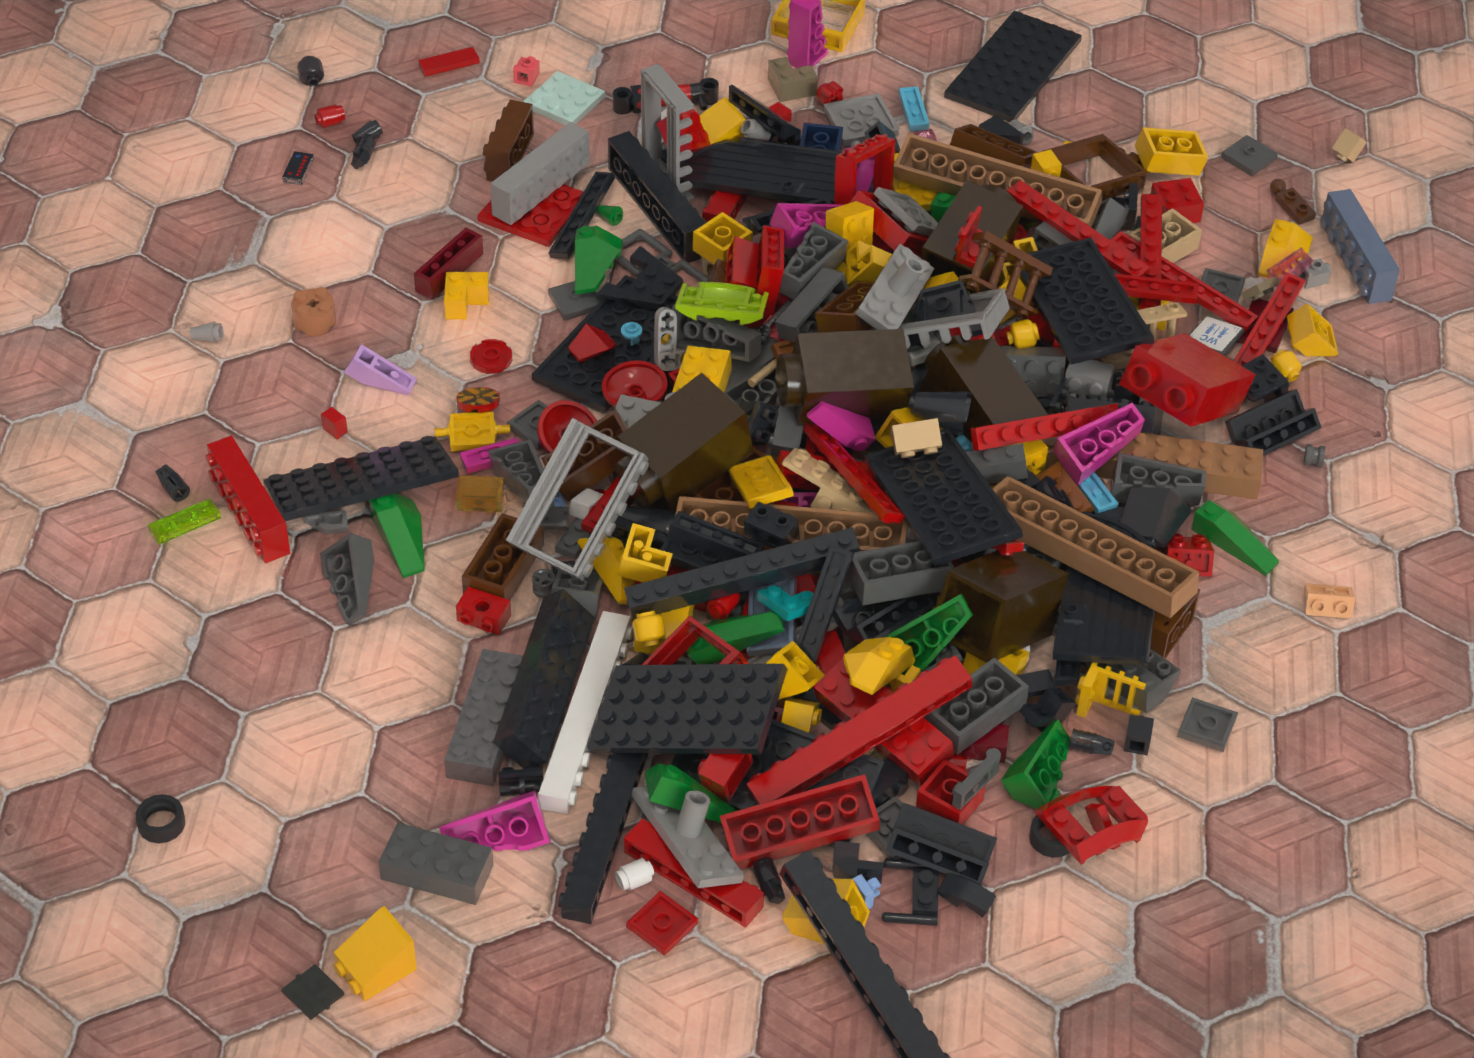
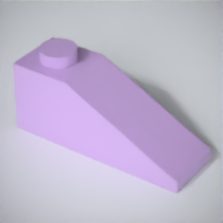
[344,344,417,395]

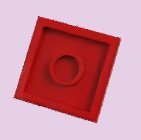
[626,891,699,956]

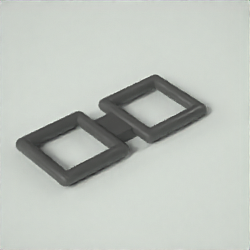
[614,229,708,297]

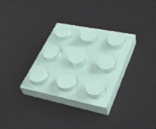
[523,71,605,125]

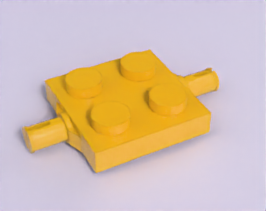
[434,412,510,451]

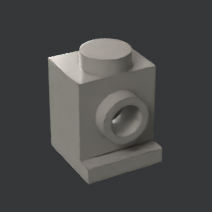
[1296,258,1331,289]

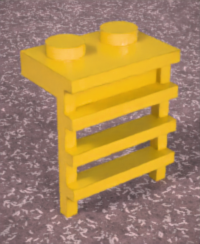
[1075,663,1146,718]

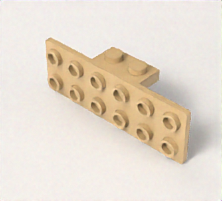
[782,448,876,513]

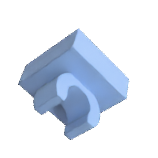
[853,874,881,909]

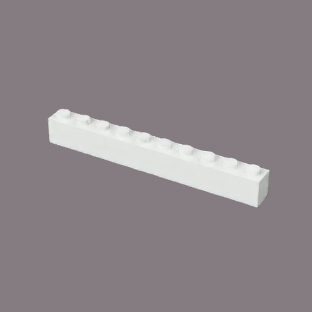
[538,611,633,815]

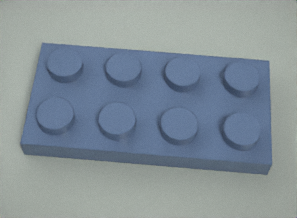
[747,577,797,656]

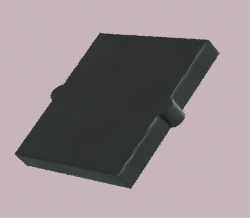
[281,964,345,1020]

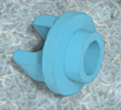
[621,322,642,346]

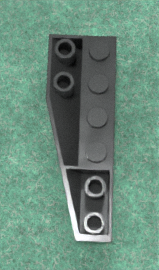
[1053,612,1181,713]

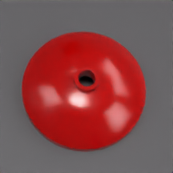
[602,361,668,407]
[537,400,597,454]

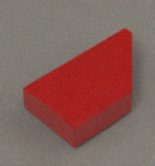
[1084,803,1120,850]

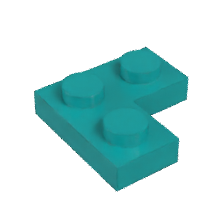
[756,585,814,621]

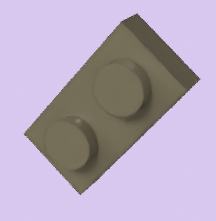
[1240,276,1280,301]

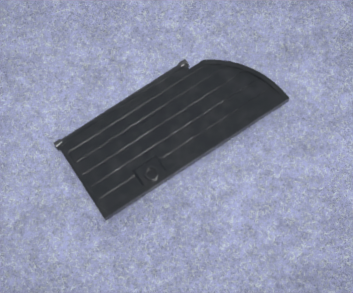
[680,137,865,204]
[1053,511,1155,668]

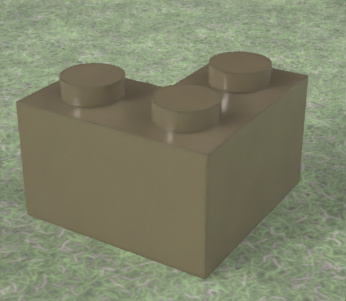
[768,57,818,102]

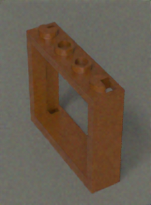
[1042,134,1148,201]

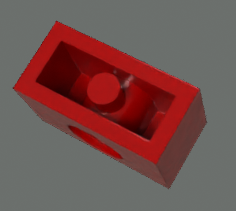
[456,586,511,635]

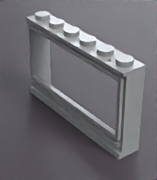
[641,64,694,202]
[870,288,1010,349]
[506,418,649,581]

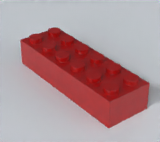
[205,435,291,563]
[813,658,955,787]
[720,774,880,870]

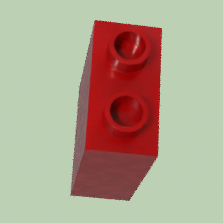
[1119,333,1256,427]

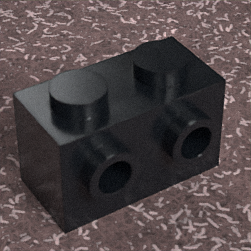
[744,502,799,548]

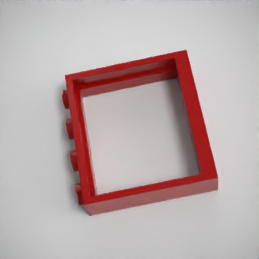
[834,134,895,204]
[850,190,930,257]
[749,225,784,329]
[642,615,749,665]

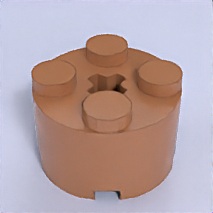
[291,287,336,336]

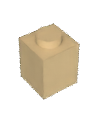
[1332,128,1367,163]

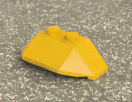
[1258,218,1313,280]
[577,537,635,605]
[843,637,915,695]

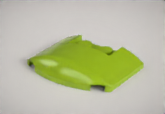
[675,282,769,325]

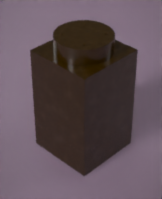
[921,180,1023,294]
[776,329,914,426]
[917,335,1048,451]
[614,373,754,511]
[939,550,1069,663]

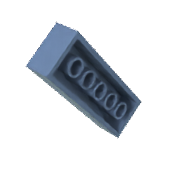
[1320,189,1400,304]

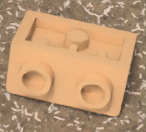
[1304,583,1355,618]

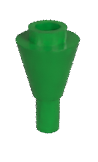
[596,205,623,226]

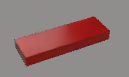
[418,47,480,77]

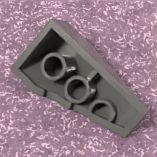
[1091,198,1129,240]
[320,533,374,625]

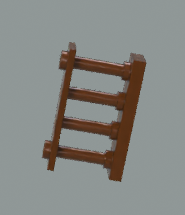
[958,231,1053,318]

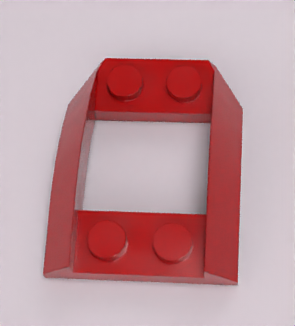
[1034,786,1148,865]

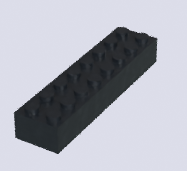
[608,131,707,263]
[493,589,595,769]

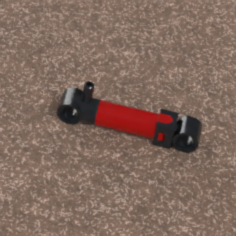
[613,78,719,115]

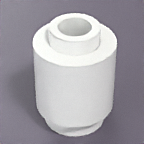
[615,858,654,891]

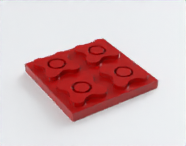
[478,184,584,247]

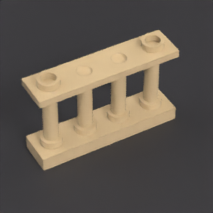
[1096,302,1187,370]

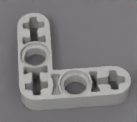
[654,307,686,371]

